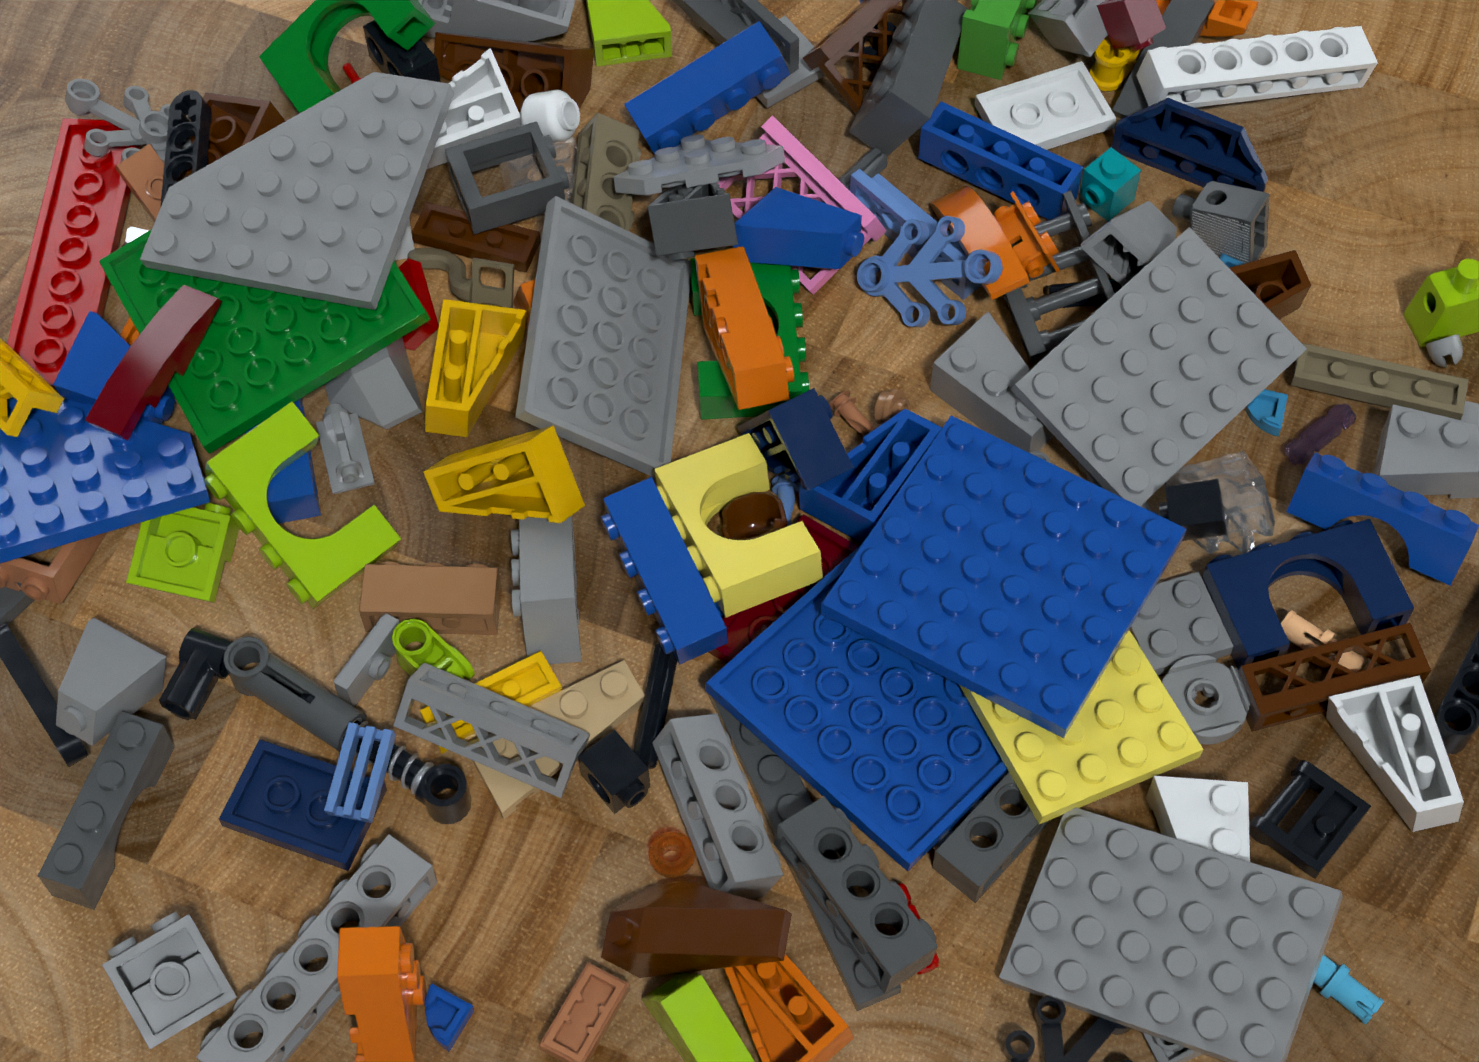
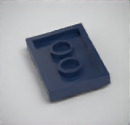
[219,739,387,871]

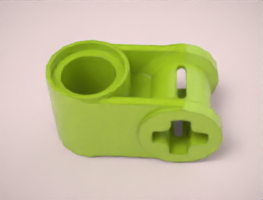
[392,619,475,680]

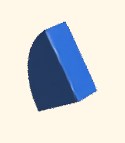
[425,984,474,1052]

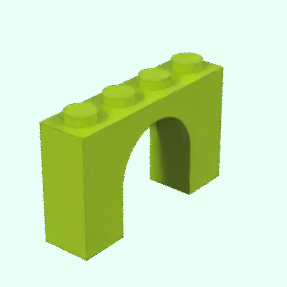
[204,402,401,610]

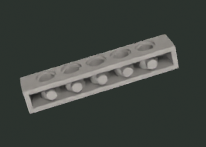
[196,834,438,1062]

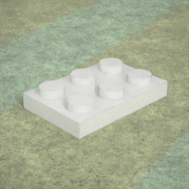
[975,61,1116,150]

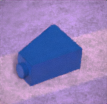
[733,187,864,269]
[53,311,175,424]

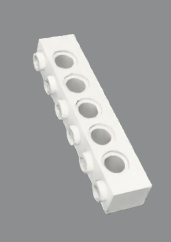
[1136,26,1378,108]

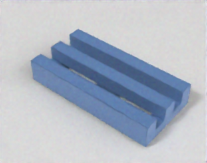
[324,722,396,823]

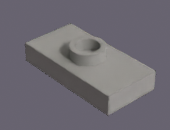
[334,613,400,707]

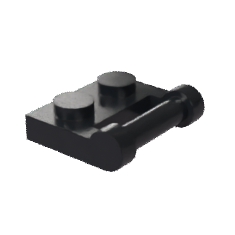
[1249,760,1371,879]

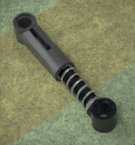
[223,637,471,824]

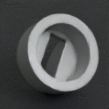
[1426,334,1463,368]

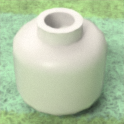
[520,90,580,143]

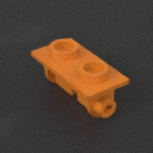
[994,191,1060,278]

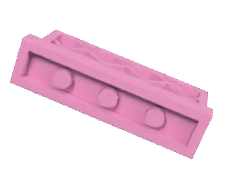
[717,115,887,295]

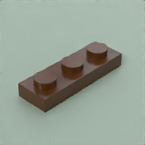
[411,202,541,273]

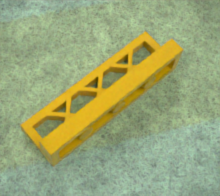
[0,338,64,437]

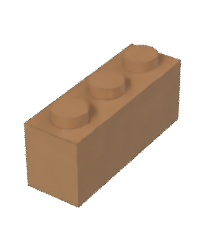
[359,561,502,635]

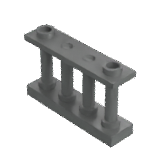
[1003,190,1115,368]

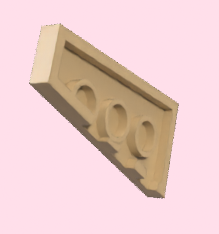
[463,660,645,820]

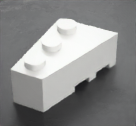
[427,48,521,169]
[1326,675,1464,832]

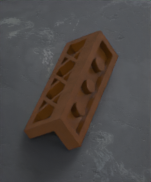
[1239,622,1431,732]

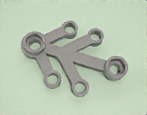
[65,79,191,163]

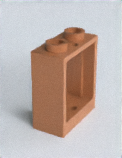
[0,532,107,604]

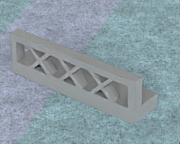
[393,663,591,798]

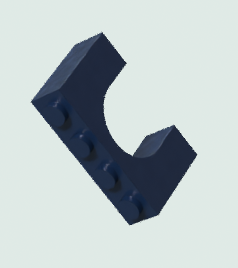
[1202,518,1414,671]

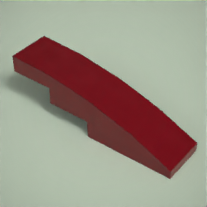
[85,285,222,441]

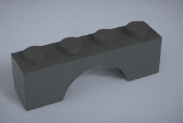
[37,711,175,910]

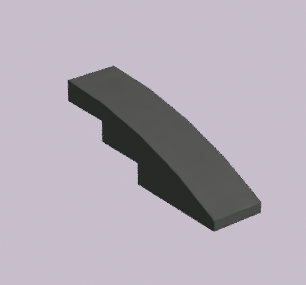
[1112,0,1215,119]

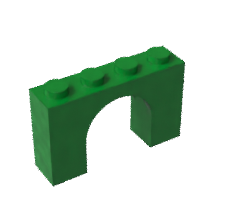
[259,0,436,113]
[691,258,809,420]

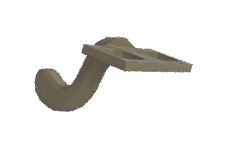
[408,247,515,308]

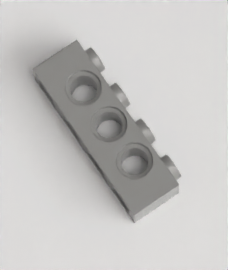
[652,713,784,899]

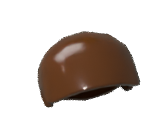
[721,492,787,540]

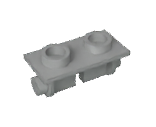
[316,404,375,495]

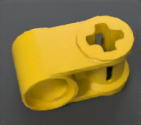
[1089,34,1144,91]

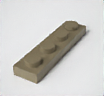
[1291,343,1469,420]

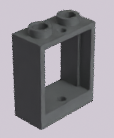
[445,121,569,234]

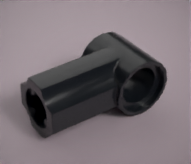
[159,627,233,721]

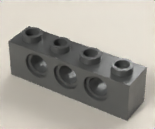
[932,770,1051,903]
[774,796,938,994]

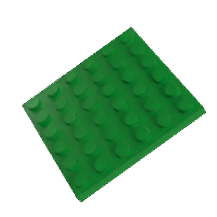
[99,229,431,454]

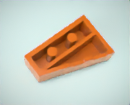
[724,954,854,1062]

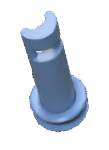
[772,474,799,526]

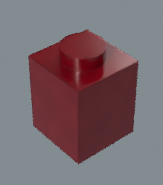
[1097,0,1166,51]

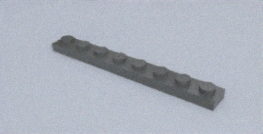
[707,693,901,1011]

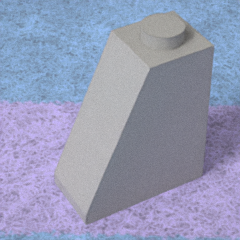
[1080,201,1177,287]
[56,617,166,746]

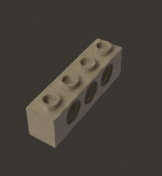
[571,112,641,231]

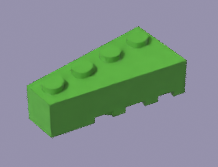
[957,0,1038,80]

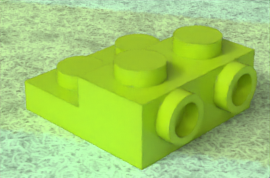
[126,503,239,603]

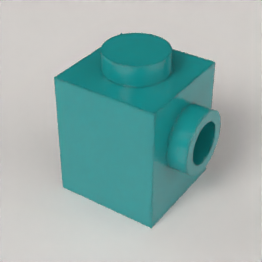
[1078,147,1141,222]

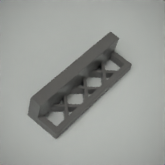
[672,0,799,79]

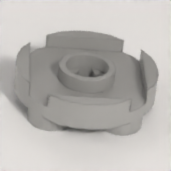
[1162,655,1251,744]

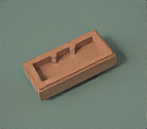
[115,144,164,223]
[539,963,630,1062]

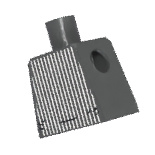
[1172,181,1270,263]

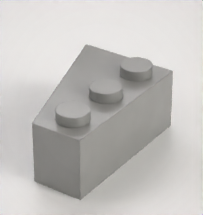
[1373,404,1479,499]

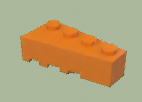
[695,246,794,410]

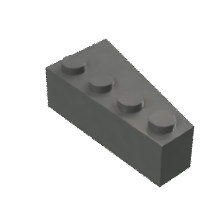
[849,0,968,157]

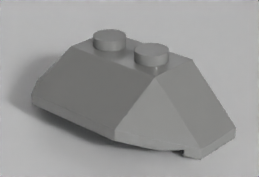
[325,337,423,430]

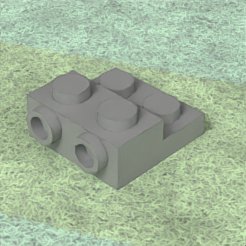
[102,911,237,1049]

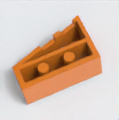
[337,926,426,1062]

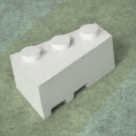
[1146,776,1250,862]

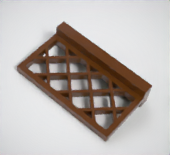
[803,0,961,114]

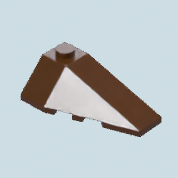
[434,32,594,114]

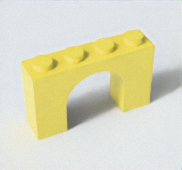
[654,433,823,618]

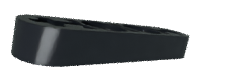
[161,90,211,206]
[0,622,89,767]

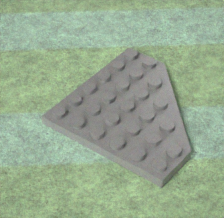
[140,72,454,310]

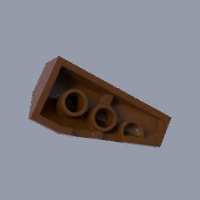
[185,92,285,178]
[601,881,792,978]

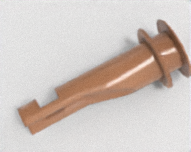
[829,391,875,437]

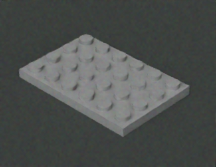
[515,196,691,478]
[1010,227,1307,506]
[999,807,1343,1062]

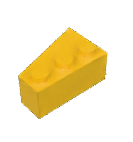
[425,299,527,437]
[423,425,585,523]

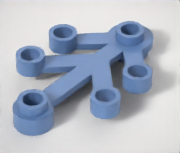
[857,216,1003,328]

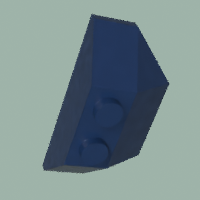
[1112,98,1268,192]

